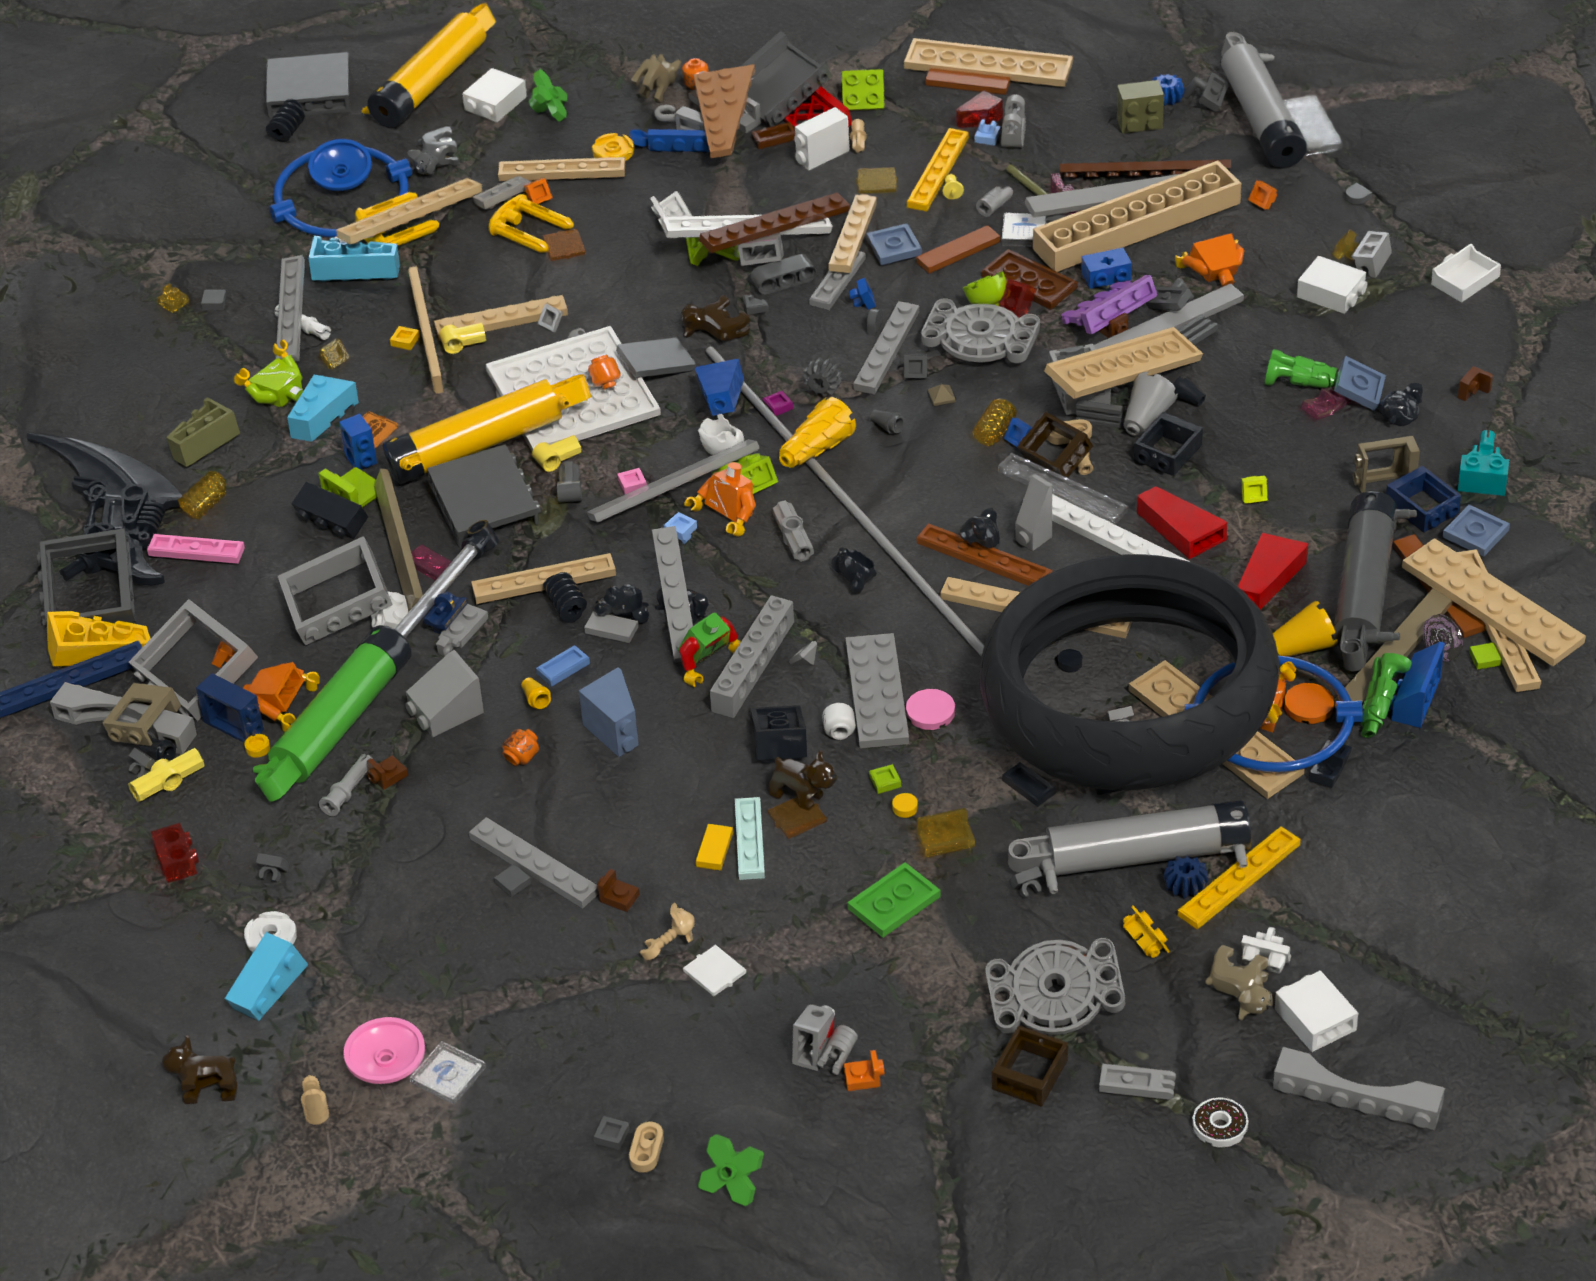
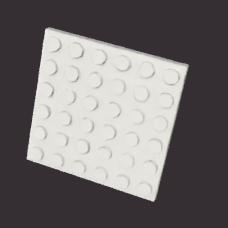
[486,326,661,451]

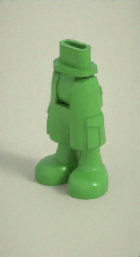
[1265,349,1339,389]
[1361,653,1412,738]

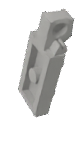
[436,604,488,656]

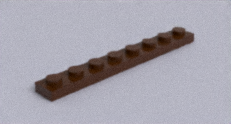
[1059,159,1231,178]
[699,192,850,253]

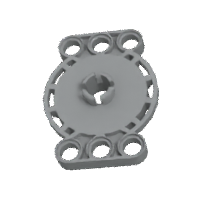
[921,298,1040,363]
[986,938,1125,1035]

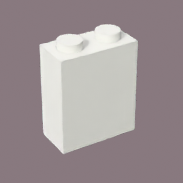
[462,68,527,122]
[794,107,849,170]
[1297,256,1367,314]
[1275,970,1358,1052]

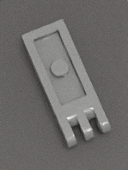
[473,176,531,209]
[1099,1064,1176,1099]

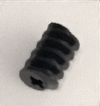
[266,99,305,142]
[543,572,587,623]

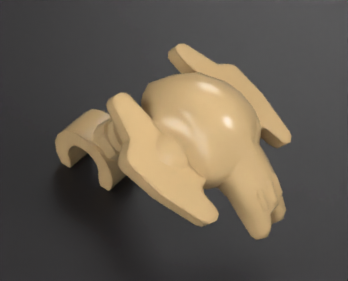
[640,903,695,960]

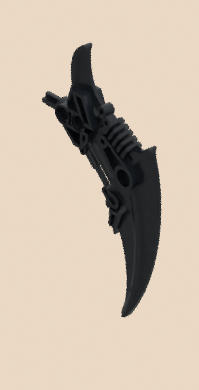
[27,432,186,585]

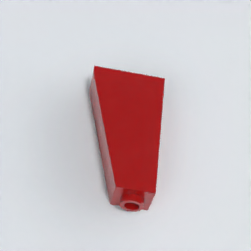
[1137,486,1227,559]
[1238,533,1308,610]

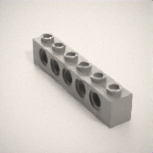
[710,595,794,718]

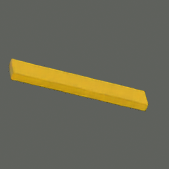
[907,128,969,211]
[1178,826,1301,930]

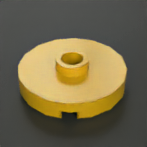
[592,133,634,161]

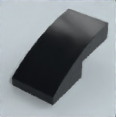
[1308,740,1352,788]

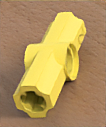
[128,748,204,802]

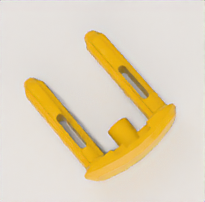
[355,192,439,246]
[489,194,574,253]

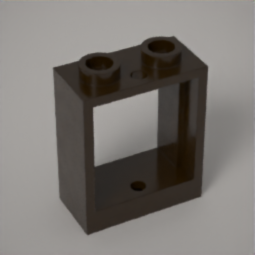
[1017,412,1093,481]
[992,1026,1068,1107]

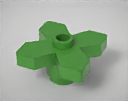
[529,69,567,122]
[698,1134,764,1206]

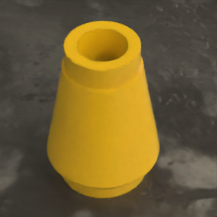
[521,678,551,709]

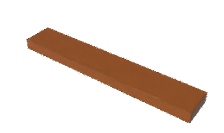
[917,523,1052,586]
[1393,534,1486,638]

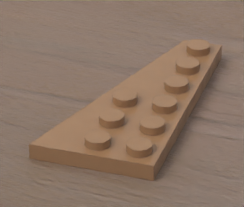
[693,64,755,158]

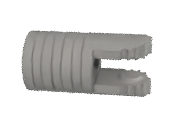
[976,187,1013,217]
[816,1025,858,1075]

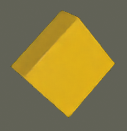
[390,326,420,350]

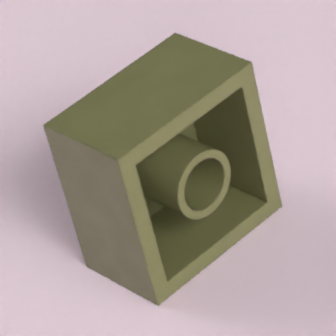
[1117,80,1164,134]

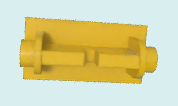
[1123,905,1170,958]

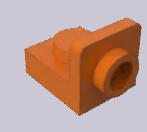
[844,1050,884,1091]

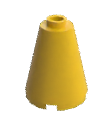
[1272,601,1338,657]

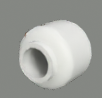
[822,703,856,740]

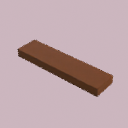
[926,68,1010,95]
[916,225,1000,274]

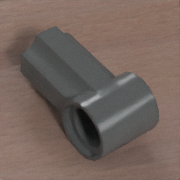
[557,461,582,503]

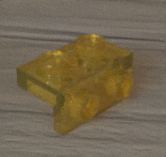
[917,808,975,857]

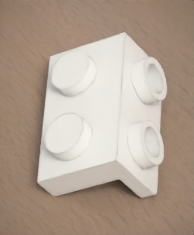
[650,191,692,224]
[371,591,408,629]

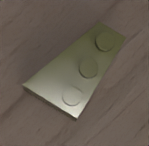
[166,397,240,467]

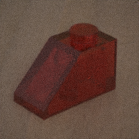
[956,91,1003,128]
[999,278,1036,318]

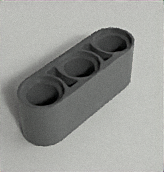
[750,254,817,295]

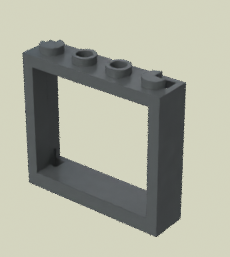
[37,528,136,626]

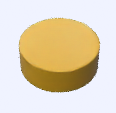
[244,734,270,758]
[892,793,918,818]

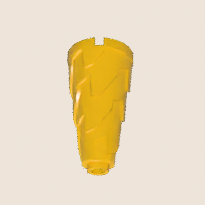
[779,397,856,468]

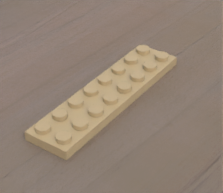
[904,38,1073,87]
[1044,327,1203,399]
[1402,538,1586,666]
[1129,660,1304,799]

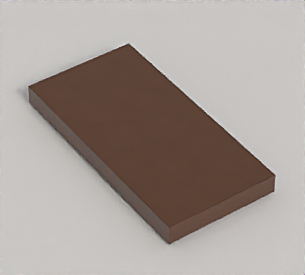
[981,249,1078,310]

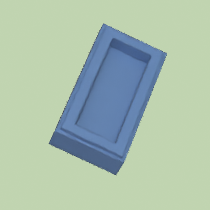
[536,645,590,687]

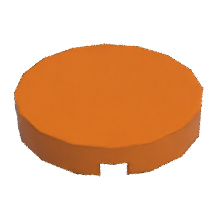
[1284,683,1334,724]

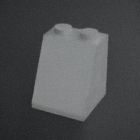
[405,650,484,737]

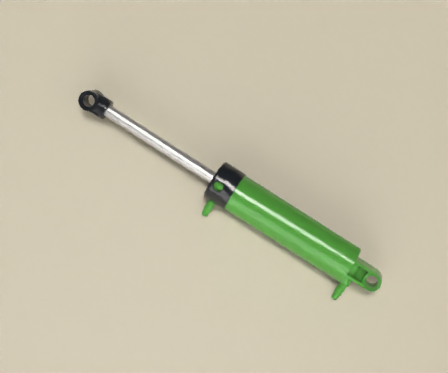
[253,520,499,802]

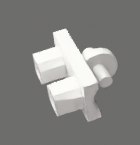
[1241,927,1291,973]

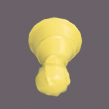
[943,174,964,199]

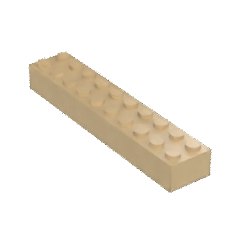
[1033,161,1241,272]

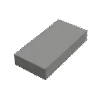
[584,611,638,643]

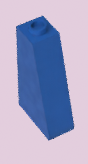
[695,358,744,416]

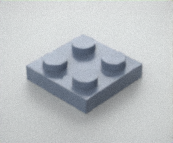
[867,223,922,265]
[1334,356,1386,411]
[1443,505,1510,557]

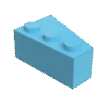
[287,375,359,442]
[225,932,308,1021]

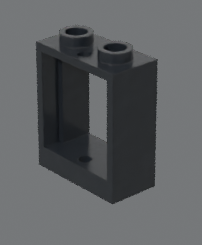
[1134,412,1203,476]

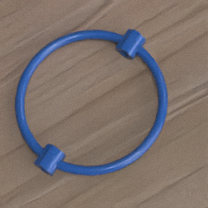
[269,146,412,238]
[1185,655,1363,772]

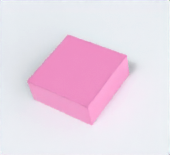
[617,468,647,494]

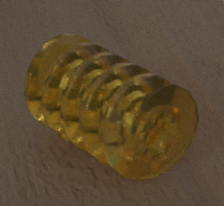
[973,399,1017,446]
[178,471,226,519]

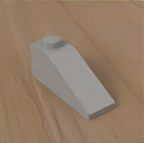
[1015,474,1052,551]

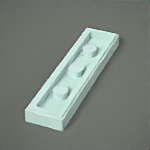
[735,797,765,880]

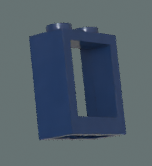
[1386,466,1461,532]
[196,673,264,743]

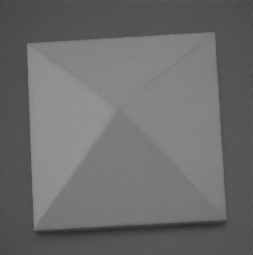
[537,303,563,332]
[789,641,817,665]

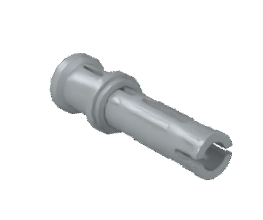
[319,754,372,816]

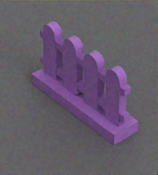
[1061,275,1158,334]

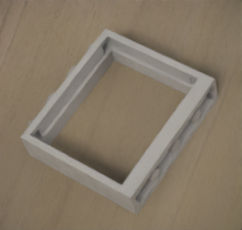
[278,536,393,645]
[129,599,258,721]

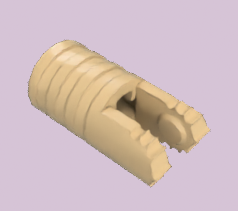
[301,1075,329,1125]

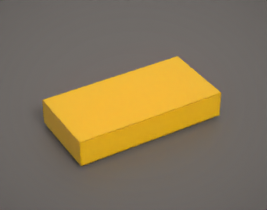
[696,824,733,870]

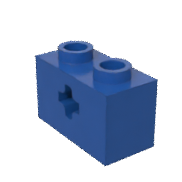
[1081,247,1132,289]

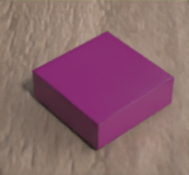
[762,391,794,416]

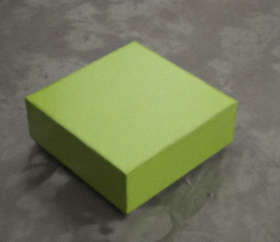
[1469,643,1502,670]
[869,764,901,794]

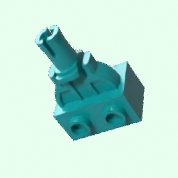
[1458,430,1509,496]

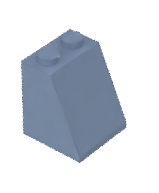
[579,667,639,757]

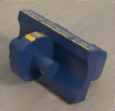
[424,591,467,634]

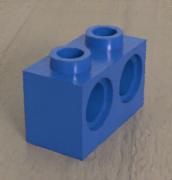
[339,414,377,470]

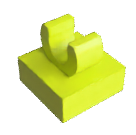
[1242,476,1268,504]

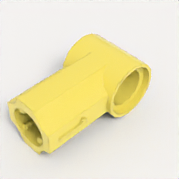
[439,323,486,354]
[532,435,581,472]

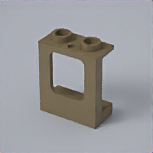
[1353,436,1420,493]
[103,683,181,746]

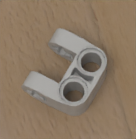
[1001,94,1026,148]

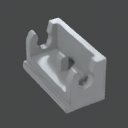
[1352,231,1392,278]

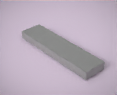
[809,251,866,310]

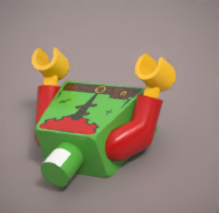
[677,613,741,687]

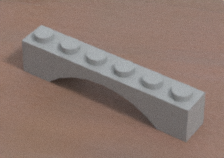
[50,682,197,754]
[1273,1047,1445,1130]

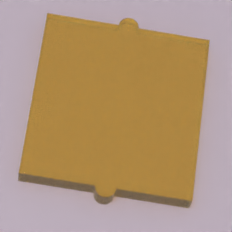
[856,167,898,194]

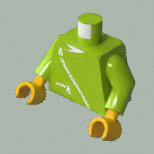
[234,339,304,407]

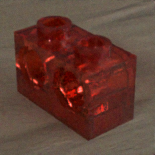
[151,823,199,883]

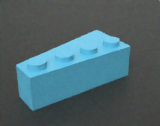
[309,236,400,281]

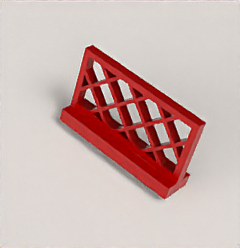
[783,87,852,129]

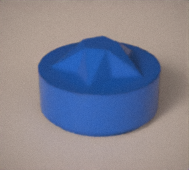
[629,129,648,146]

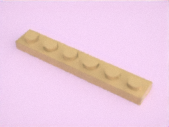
[498,157,625,181]
[829,194,877,273]
[434,295,568,341]
[471,553,616,604]

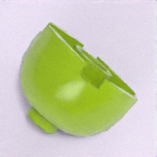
[962,271,1008,306]

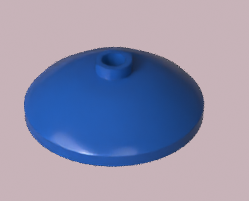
[308,139,372,191]

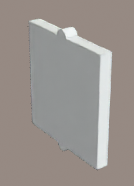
[683,945,746,996]

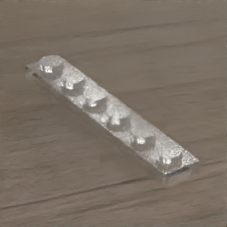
[998,453,1128,525]

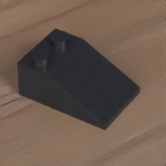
[751,705,807,762]

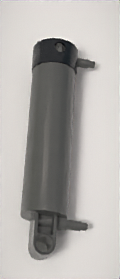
[1333,491,1417,671]

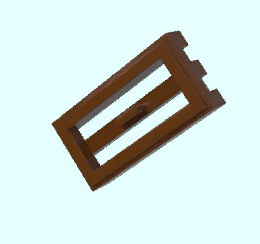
[751,122,795,149]

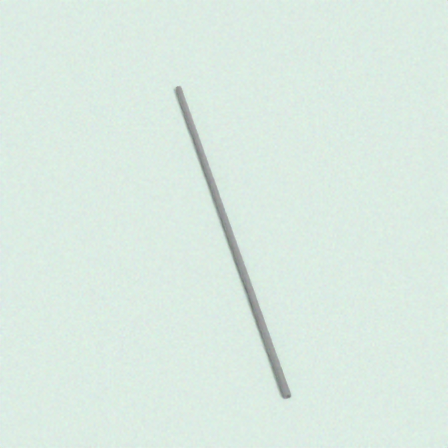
[706,346,984,656]

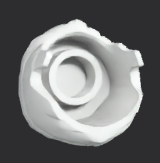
[698,414,744,455]

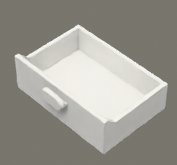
[1431,244,1501,302]

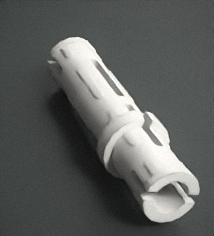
[275,304,331,340]

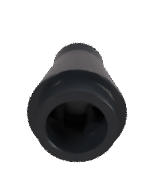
[1173,376,1206,406]
[139,739,176,761]

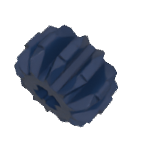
[1164,855,1208,899]

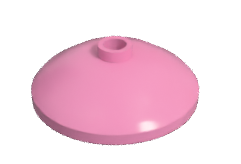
[344,1017,425,1084]

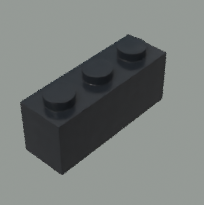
[291,482,368,539]

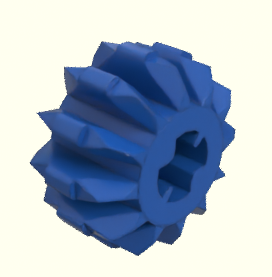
[1152,73,1184,106]

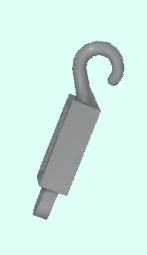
[654,105,705,130]

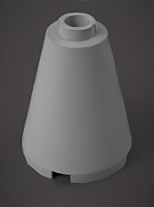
[1123,372,1177,436]

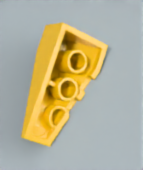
[47,611,151,666]

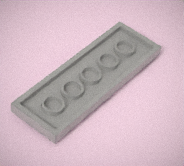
[846,633,909,748]

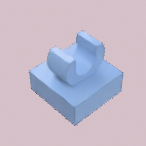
[975,119,1000,146]
[664,512,697,544]

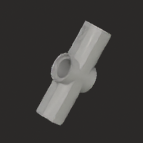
[772,500,814,562]

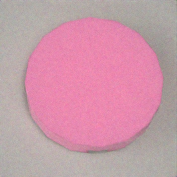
[906,689,955,730]

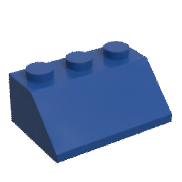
[1389,642,1445,728]

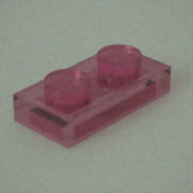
[411,544,452,581]

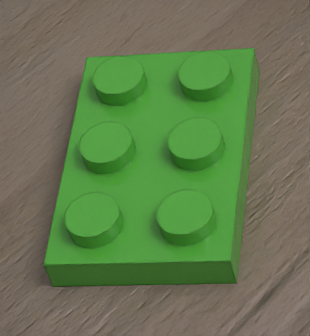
[848,862,941,937]

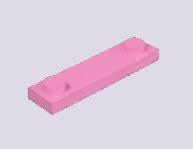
[147,534,245,564]

